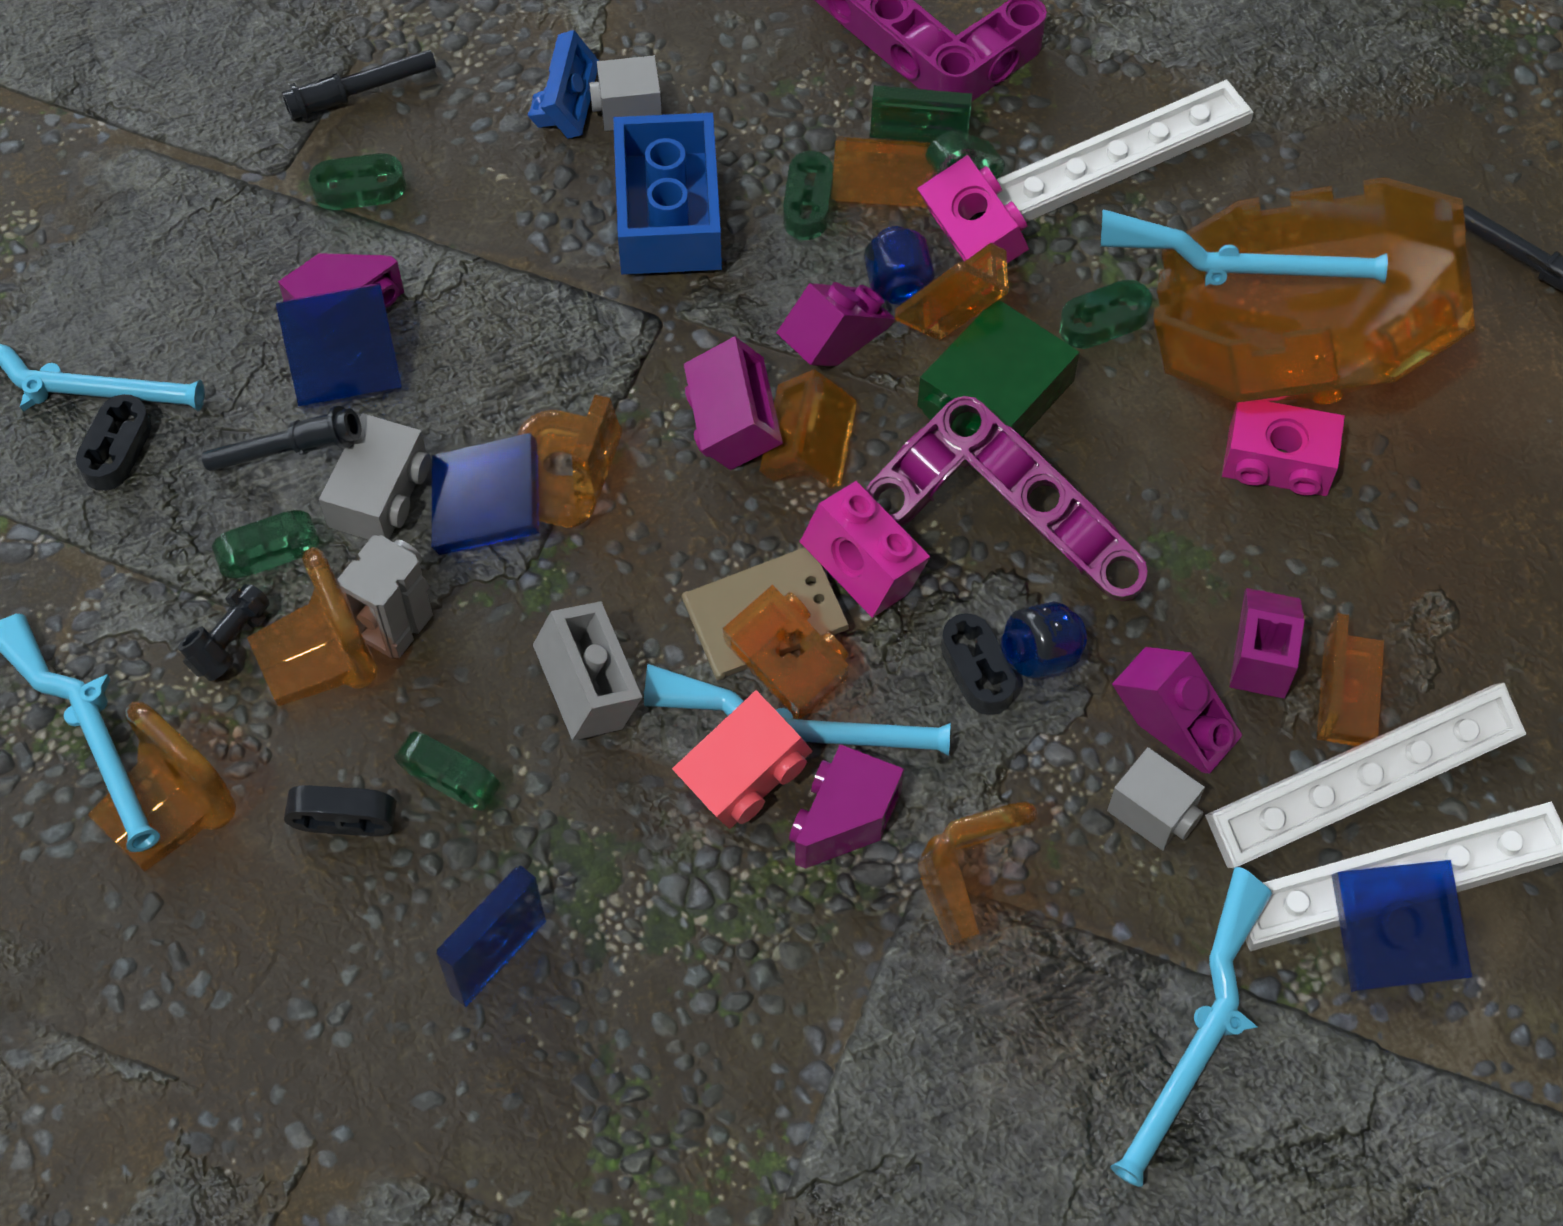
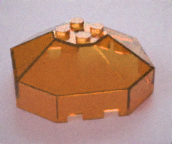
[1153,177,1475,404]

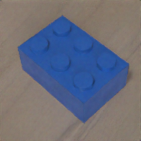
[613,112,722,275]

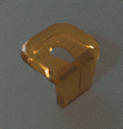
[499,395,622,528]
[247,547,378,706]
[88,701,236,872]
[917,801,1038,946]

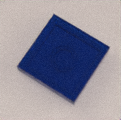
[276,283,402,406]
[431,433,539,555]
[1331,860,1472,992]
[436,865,546,1007]

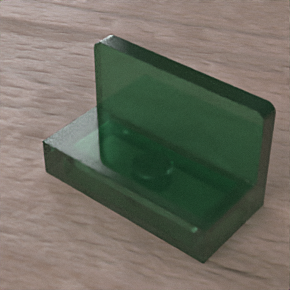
[870,85,972,146]

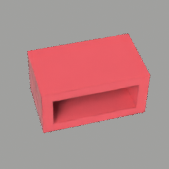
[672,690,813,829]

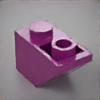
[278,253,404,349]
[776,282,896,366]
[1229,588,1305,699]
[1112,647,1243,774]
[789,744,904,869]

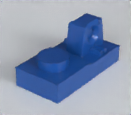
[528,30,599,139]

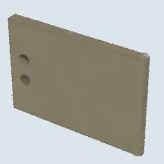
[681,547,849,680]

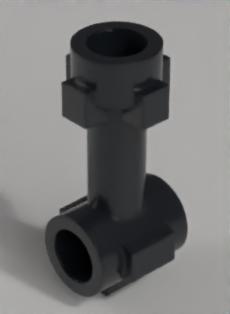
[178,584,270,681]

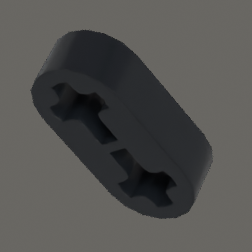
[76,394,152,491]
[941,613,1017,715]
[284,785,397,836]

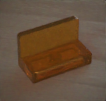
[832,136,935,207]
[895,243,1009,341]
[759,369,857,489]
[1317,613,1384,746]

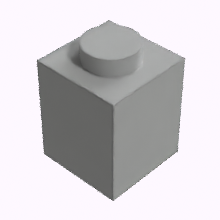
[589,55,662,131]
[1107,747,1205,851]

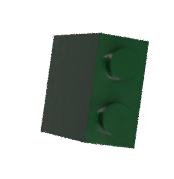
[917,298,1080,437]

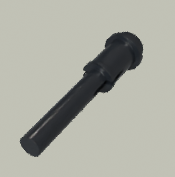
[282,49,436,122]
[1456,205,1563,292]
[202,405,362,471]

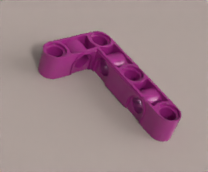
[814,0,1047,109]
[866,396,1148,601]

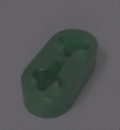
[925,131,1005,179]
[783,151,833,240]
[309,153,406,210]
[1059,279,1152,349]
[212,510,319,578]
[394,731,501,811]

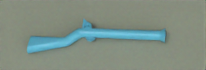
[1100,209,1388,287]
[0,344,205,412]
[0,614,160,852]
[644,664,951,756]
[1111,867,1272,1187]

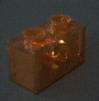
[723,584,849,719]

